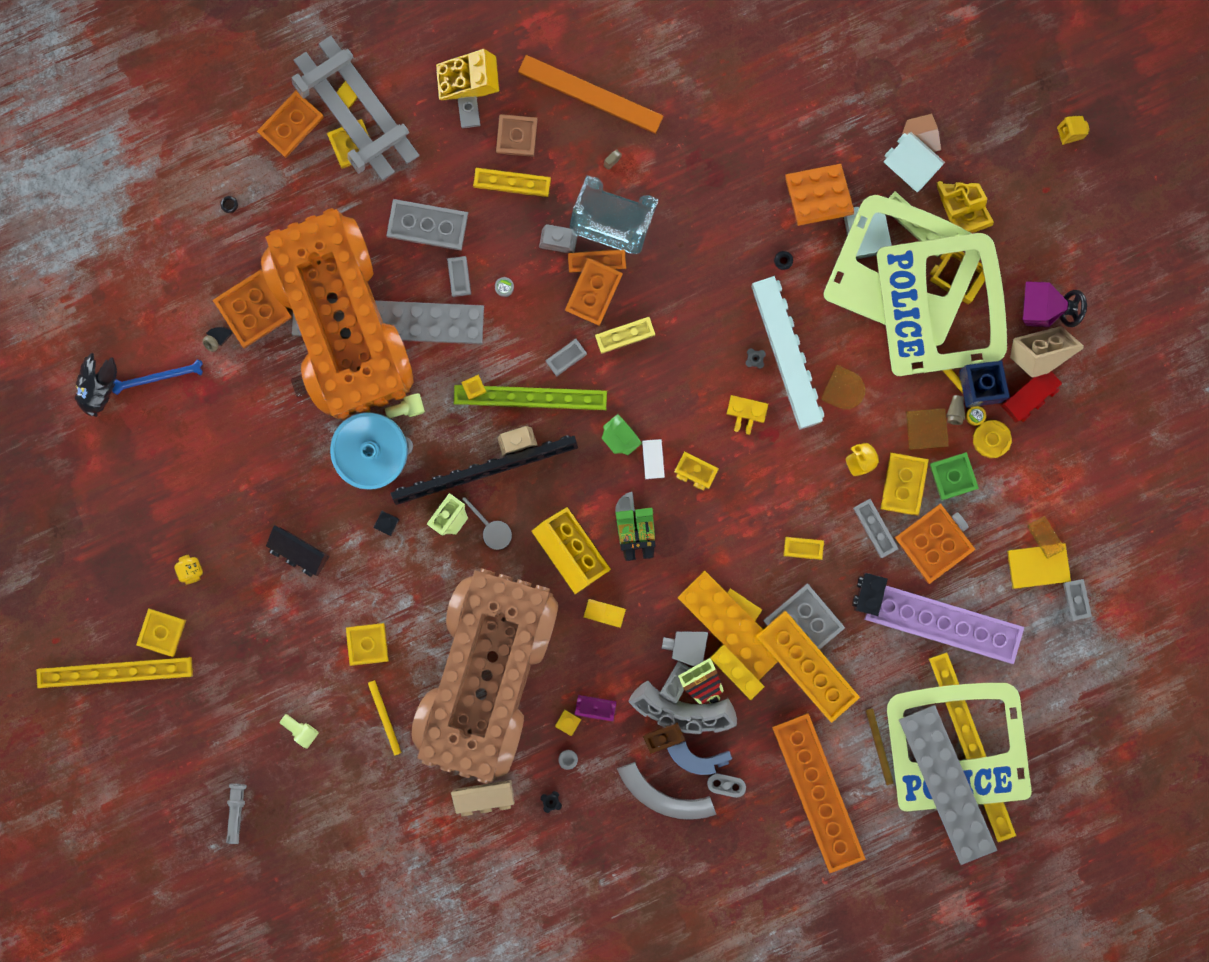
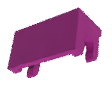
[575,695,616,721]

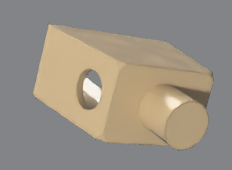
[497,426,538,456]

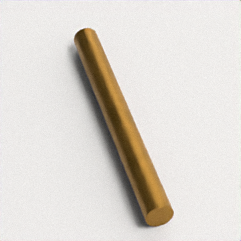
[866,708,894,785]

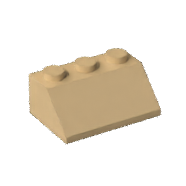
[451,780,515,816]

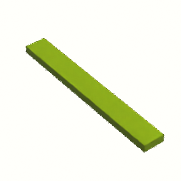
[454,385,607,410]

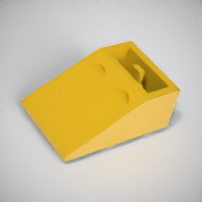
[436,49,499,100]

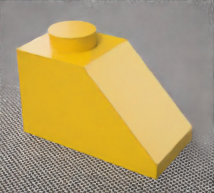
[1057,116,1089,145]
[584,599,626,628]

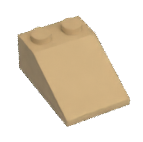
[1010,326,1084,377]

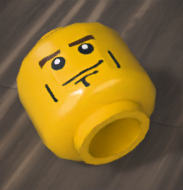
[174,555,203,585]

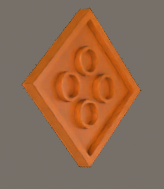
[785,164,854,226]
[213,269,292,349]
[894,503,976,584]

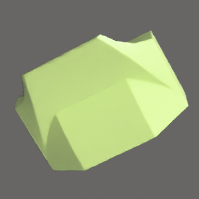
[427,493,468,536]

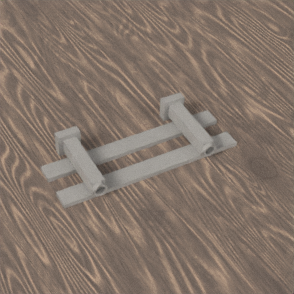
[292,36,419,181]

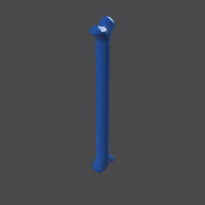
[112,359,203,395]

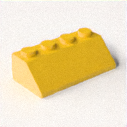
[532,507,611,594]

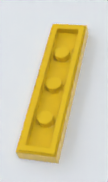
[473,168,551,197]

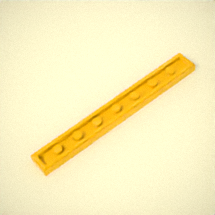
[36,657,193,688]

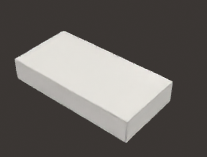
[642,439,664,479]

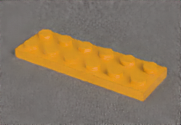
[677,571,778,680]
[756,611,860,723]

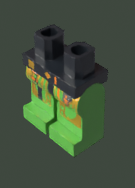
[616,508,656,561]

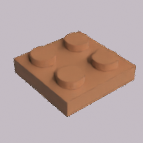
[496,114,538,157]

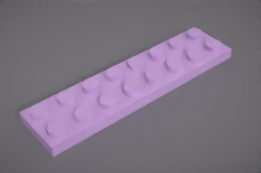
[864,586,1024,664]

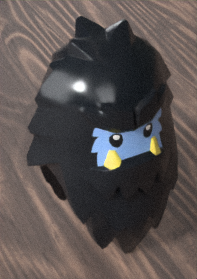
[74,353,117,417]

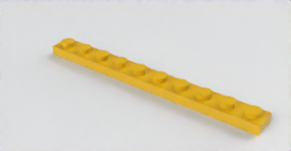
[929,652,1016,842]

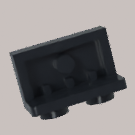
[852,573,888,616]

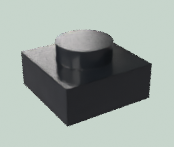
[373,511,400,536]

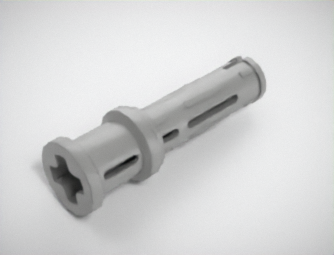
[226,784,247,844]

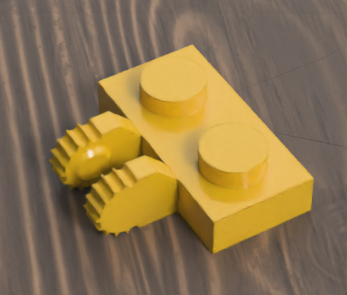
[726,395,768,435]

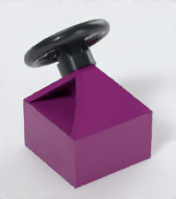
[1023,282,1087,327]

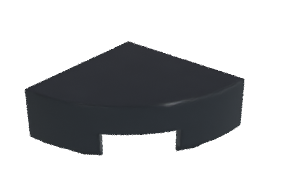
[206,327,233,346]

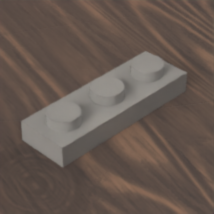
[853,499,898,558]

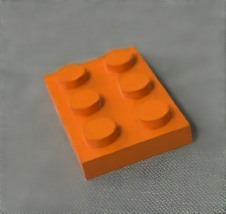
[257,90,324,158]
[565,258,623,326]

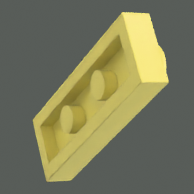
[595,317,655,354]

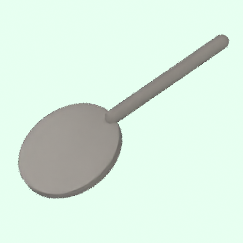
[463,497,512,550]

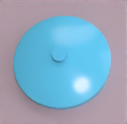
[330,412,408,489]

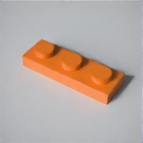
[568,249,626,272]

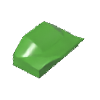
[602,414,642,456]

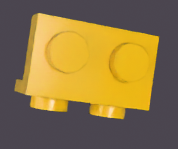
[674,452,719,491]

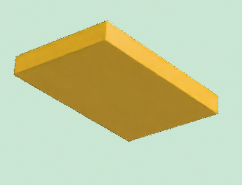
[880,453,929,516]
[1007,543,1071,589]

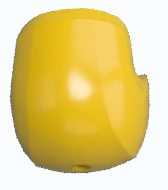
[846,443,879,476]

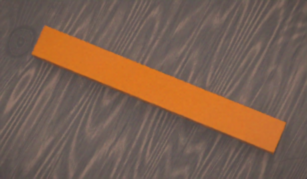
[518,55,664,134]

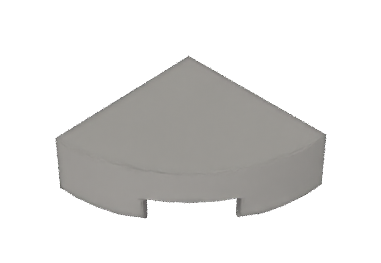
[616,492,635,512]

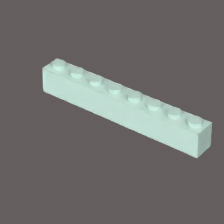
[751,276,824,430]

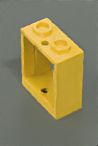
[930,251,985,304]

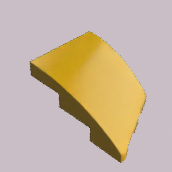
[937,181,994,233]

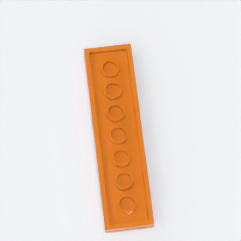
[772,713,866,873]

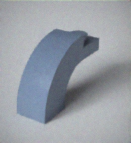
[667,741,732,775]

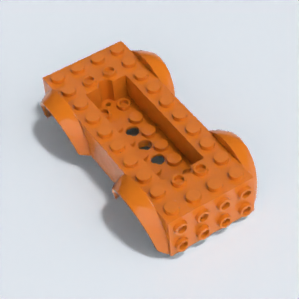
[261,208,414,421]

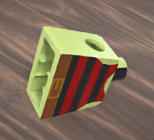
[678,658,724,704]

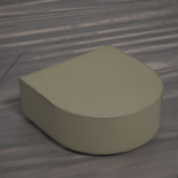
[603,149,622,170]

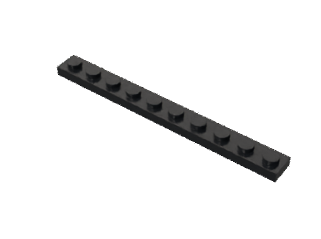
[391,435,578,505]

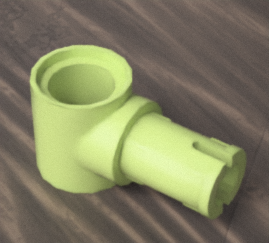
[385,393,425,418]
[280,714,319,749]

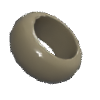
[203,336,219,352]

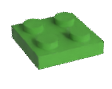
[929,452,979,501]

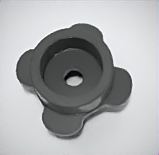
[745,348,766,369]

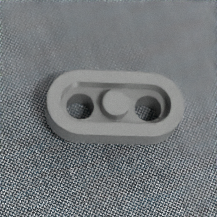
[707,773,746,798]

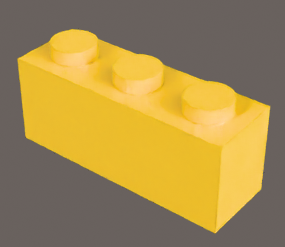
[709,645,765,700]

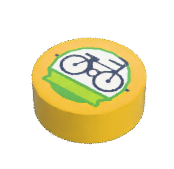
[966,406,986,426]

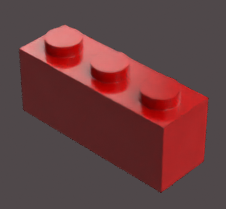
[1001,371,1062,423]

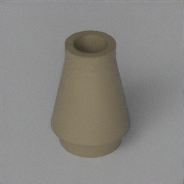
[946,395,965,425]

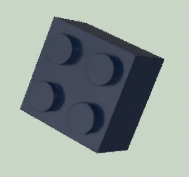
[959,360,1010,408]

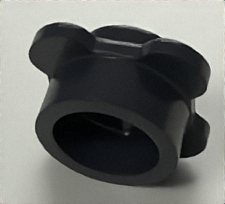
[540,791,562,813]

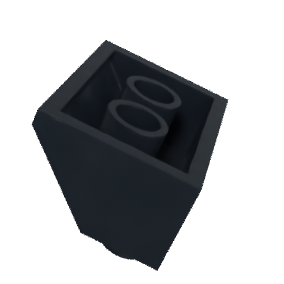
[266,525,330,577]

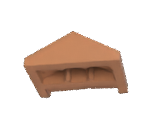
[902,114,941,152]

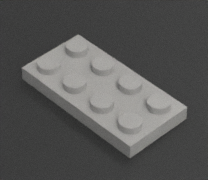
[386,199,468,251]

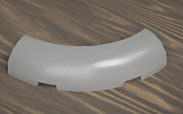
[629,681,737,734]
[617,762,716,820]

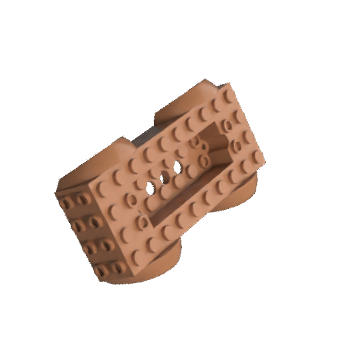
[412,568,558,784]

